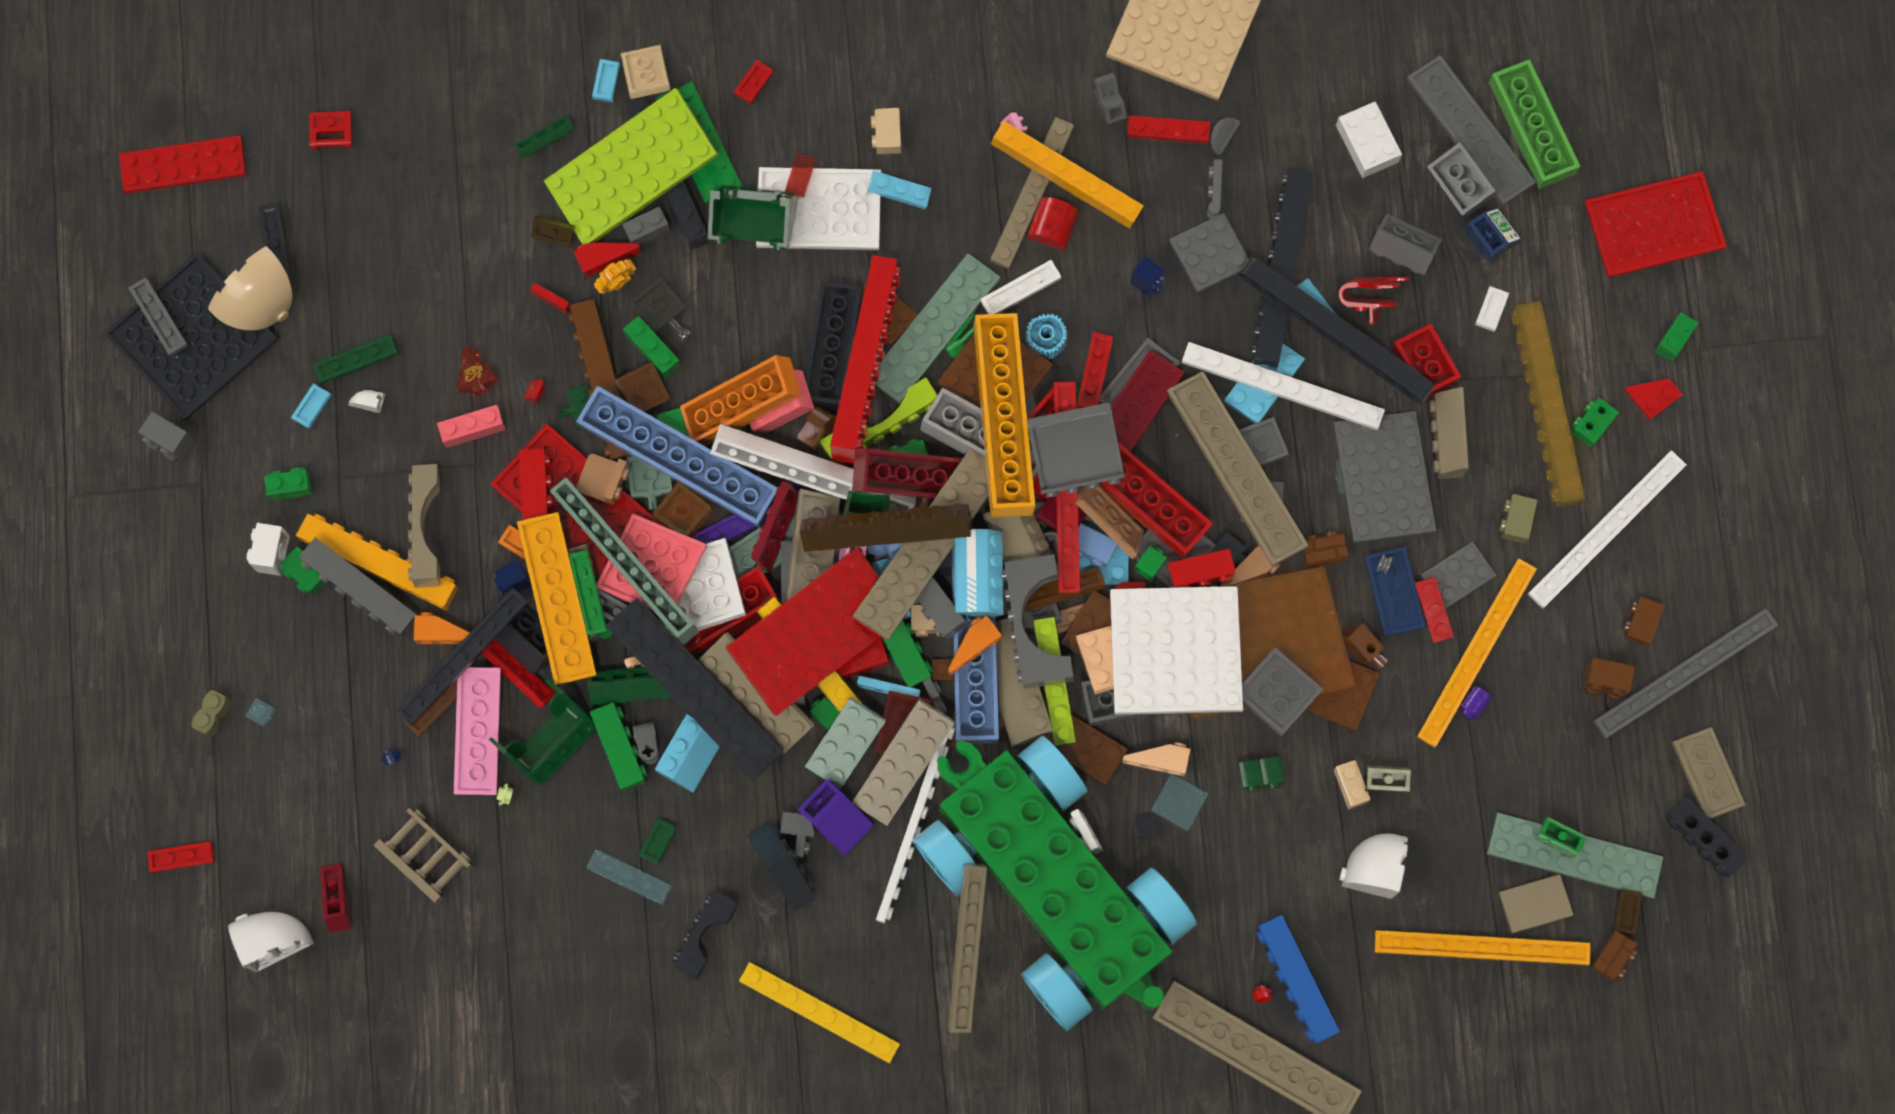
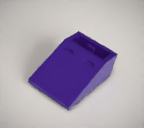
[797,779,874,856]

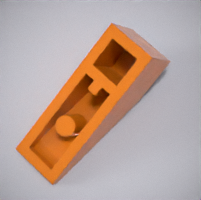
[414,612,469,644]
[948,616,1002,676]

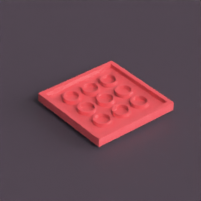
[597,514,707,614]

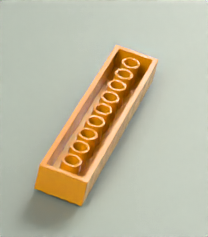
[974,313,1035,517]

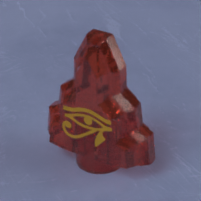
[457,346,498,396]

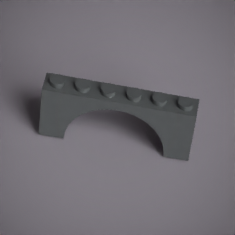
[1002,554,1074,689]

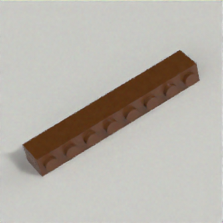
[568,299,632,462]

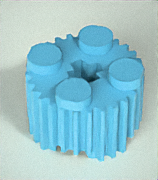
[1026,314,1067,360]

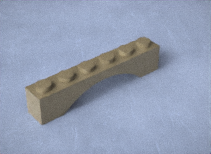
[408,464,440,588]

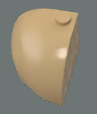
[208,246,292,330]

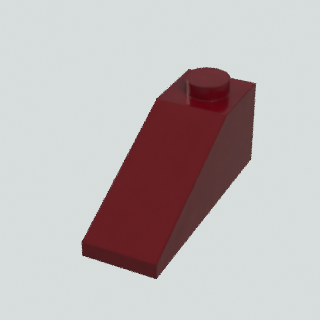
[320,863,351,933]

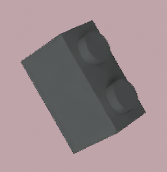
[622,207,670,246]

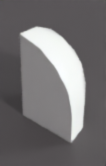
[348,390,386,413]

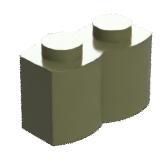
[192,690,231,737]

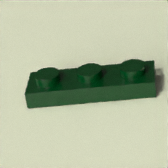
[513,115,575,158]

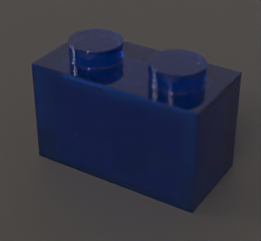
[1130,256,1165,297]
[494,560,531,595]

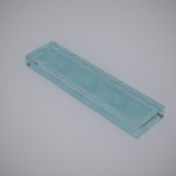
[586,849,672,906]

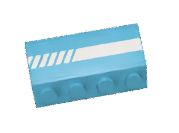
[955,529,1003,618]

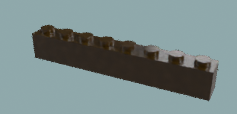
[800,504,972,552]

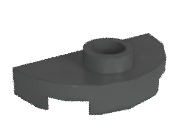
[1211,118,1241,155]

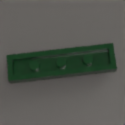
[313,334,398,385]

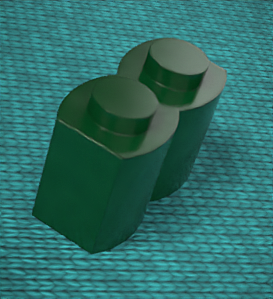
[1238,757,1285,793]

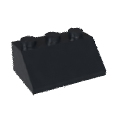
[495,606,550,675]

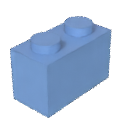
[1079,524,1118,568]

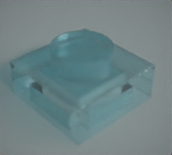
[245,698,276,727]

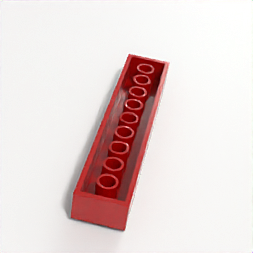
[830,255,901,464]
[1027,388,1213,559]

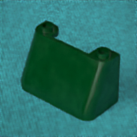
[708,185,798,250]

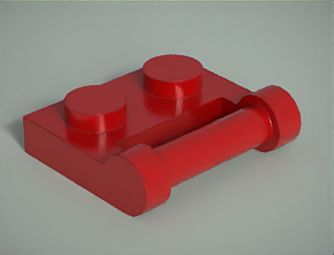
[310,111,353,150]

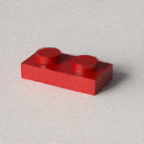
[734,60,774,105]

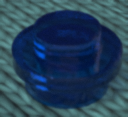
[380,748,401,766]

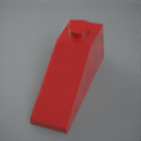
[574,243,641,278]

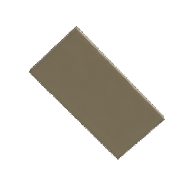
[1672,727,1746,819]

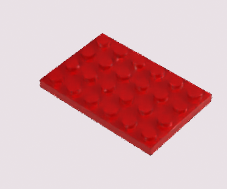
[1584,171,1727,278]

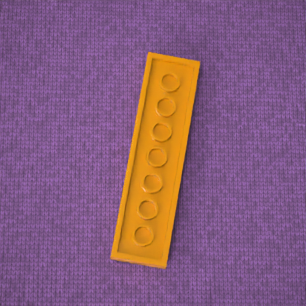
[517,512,597,685]

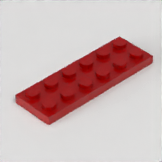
[119,136,246,194]

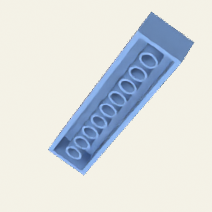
[576,386,777,528]
[952,545,999,744]

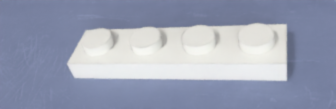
[980,260,1061,314]

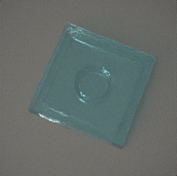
[1151,774,1208,831]

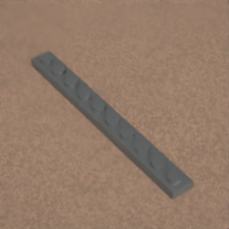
[1593,608,1778,739]

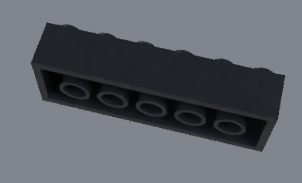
[806,281,863,410]

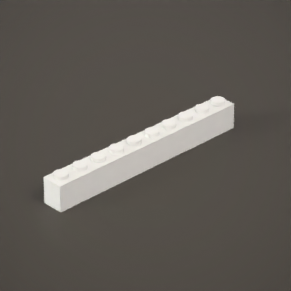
[710,424,916,511]

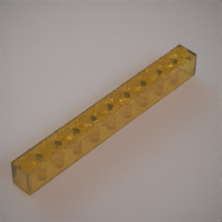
[1512,301,1585,507]

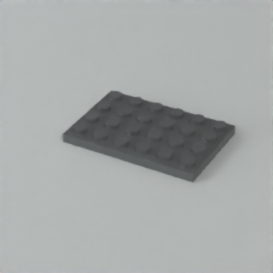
[1333,411,1436,544]

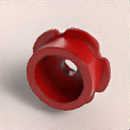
[1252,986,1272,1004]

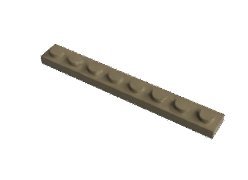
[991,117,1074,269]
[948,864,987,1033]

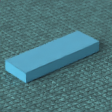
[857,676,921,701]

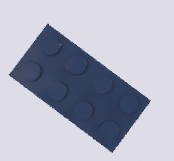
[1364,547,1426,637]

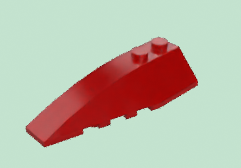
[676,566,782,656]

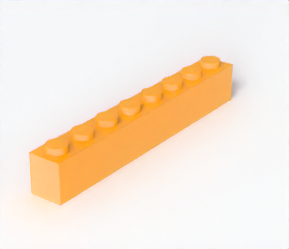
[991,121,1143,229]
[296,514,458,611]

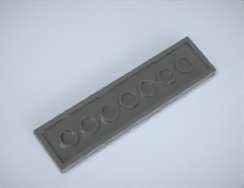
[1407,55,1536,206]

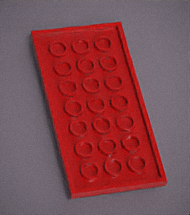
[491,424,665,580]
[725,548,906,716]

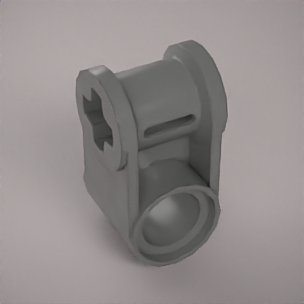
[632,722,659,765]

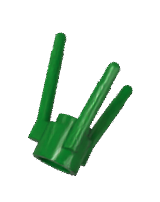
[945,313,975,359]

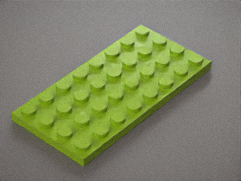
[544,88,719,244]

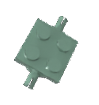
[627,456,673,510]

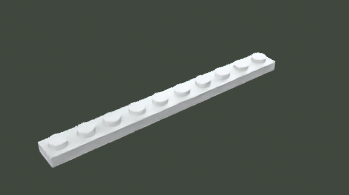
[1182,342,1385,430]
[1528,450,1687,609]
[876,727,956,924]

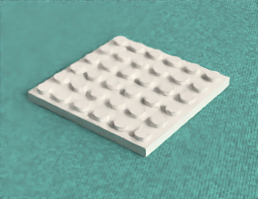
[1110,587,1243,715]

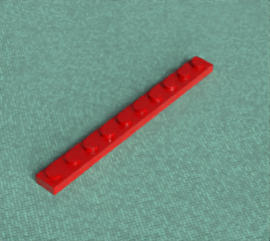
[1054,382,1080,593]

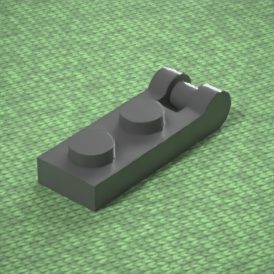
[1207,159,1222,219]

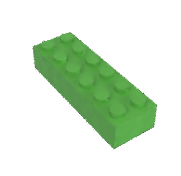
[1489,59,1580,189]

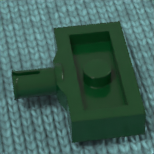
[557,385,590,430]

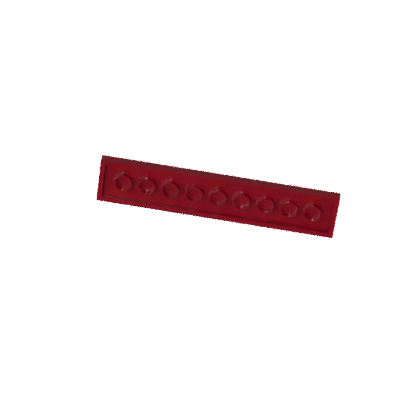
[1036,350,1185,531]

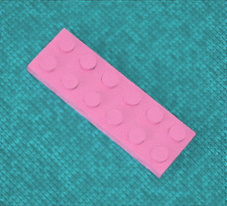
[454,668,501,795]

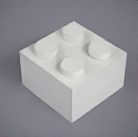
[247,523,290,576]

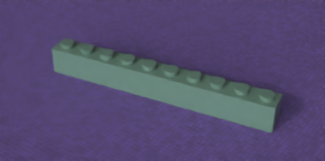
[550,478,699,645]

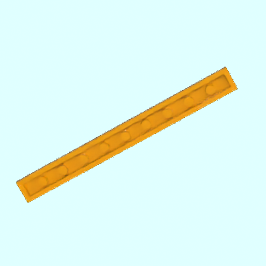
[1417,558,1537,748]
[1374,930,1590,965]

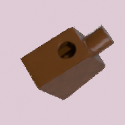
[1339,623,1387,670]

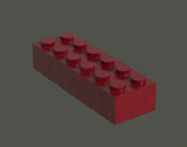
[852,449,962,499]

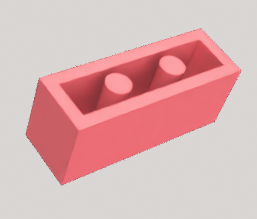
[437,405,506,448]

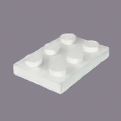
[1070,809,1103,855]

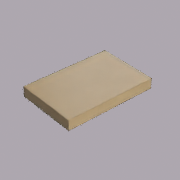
[621,45,670,99]

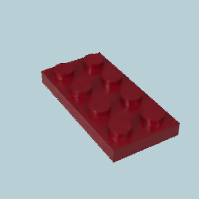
[751,481,798,572]

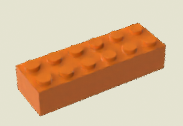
[680,355,802,446]

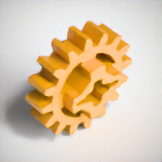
[594,259,636,294]

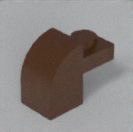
[797,407,836,450]

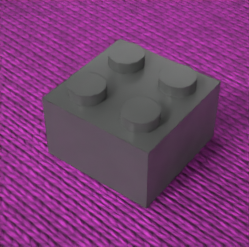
[138,412,196,463]

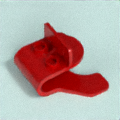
[1339,275,1410,325]

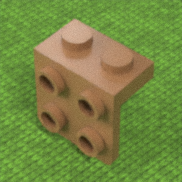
[576,454,630,505]

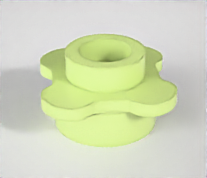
[496,784,513,805]

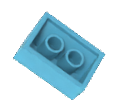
[655,714,720,793]

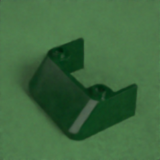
[489,678,595,785]

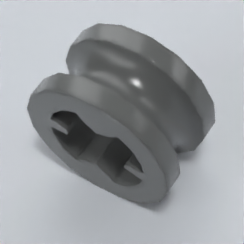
[1376,554,1393,575]

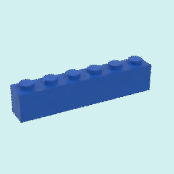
[1256,915,1340,1044]

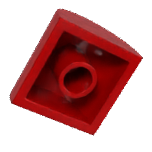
[1027,197,1079,251]

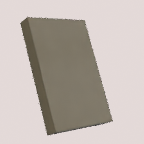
[1498,874,1573,934]

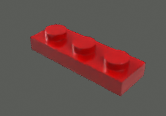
[1414,577,1454,643]

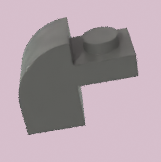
[1094,73,1127,124]
[780,812,815,859]

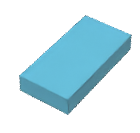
[592,59,620,102]
[291,383,332,429]

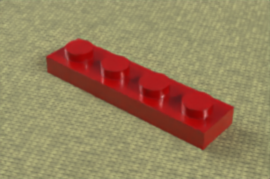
[1127,116,1210,144]
[1077,332,1113,409]
[482,640,555,709]

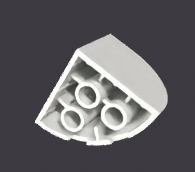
[1339,834,1408,899]
[229,912,314,972]

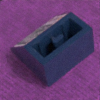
[1464,207,1522,263]

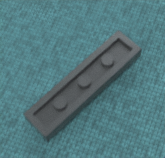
[128,277,188,357]

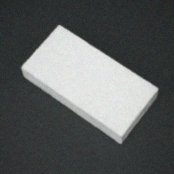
[1475,286,1509,332]

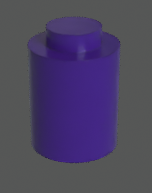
[1460,686,1492,720]

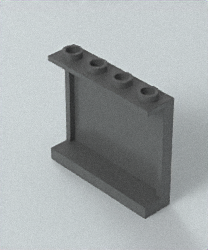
[1026,402,1125,498]

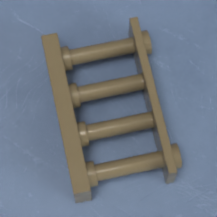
[374,808,473,905]

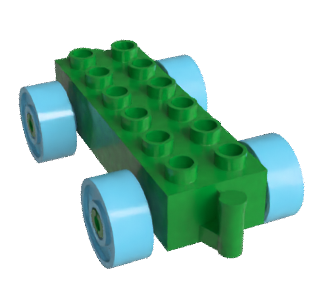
[912,736,1197,1031]

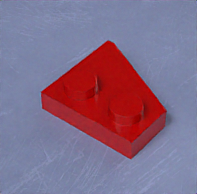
[1624,379,1683,421]

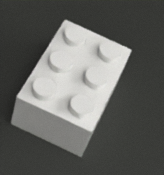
[1336,102,1402,178]

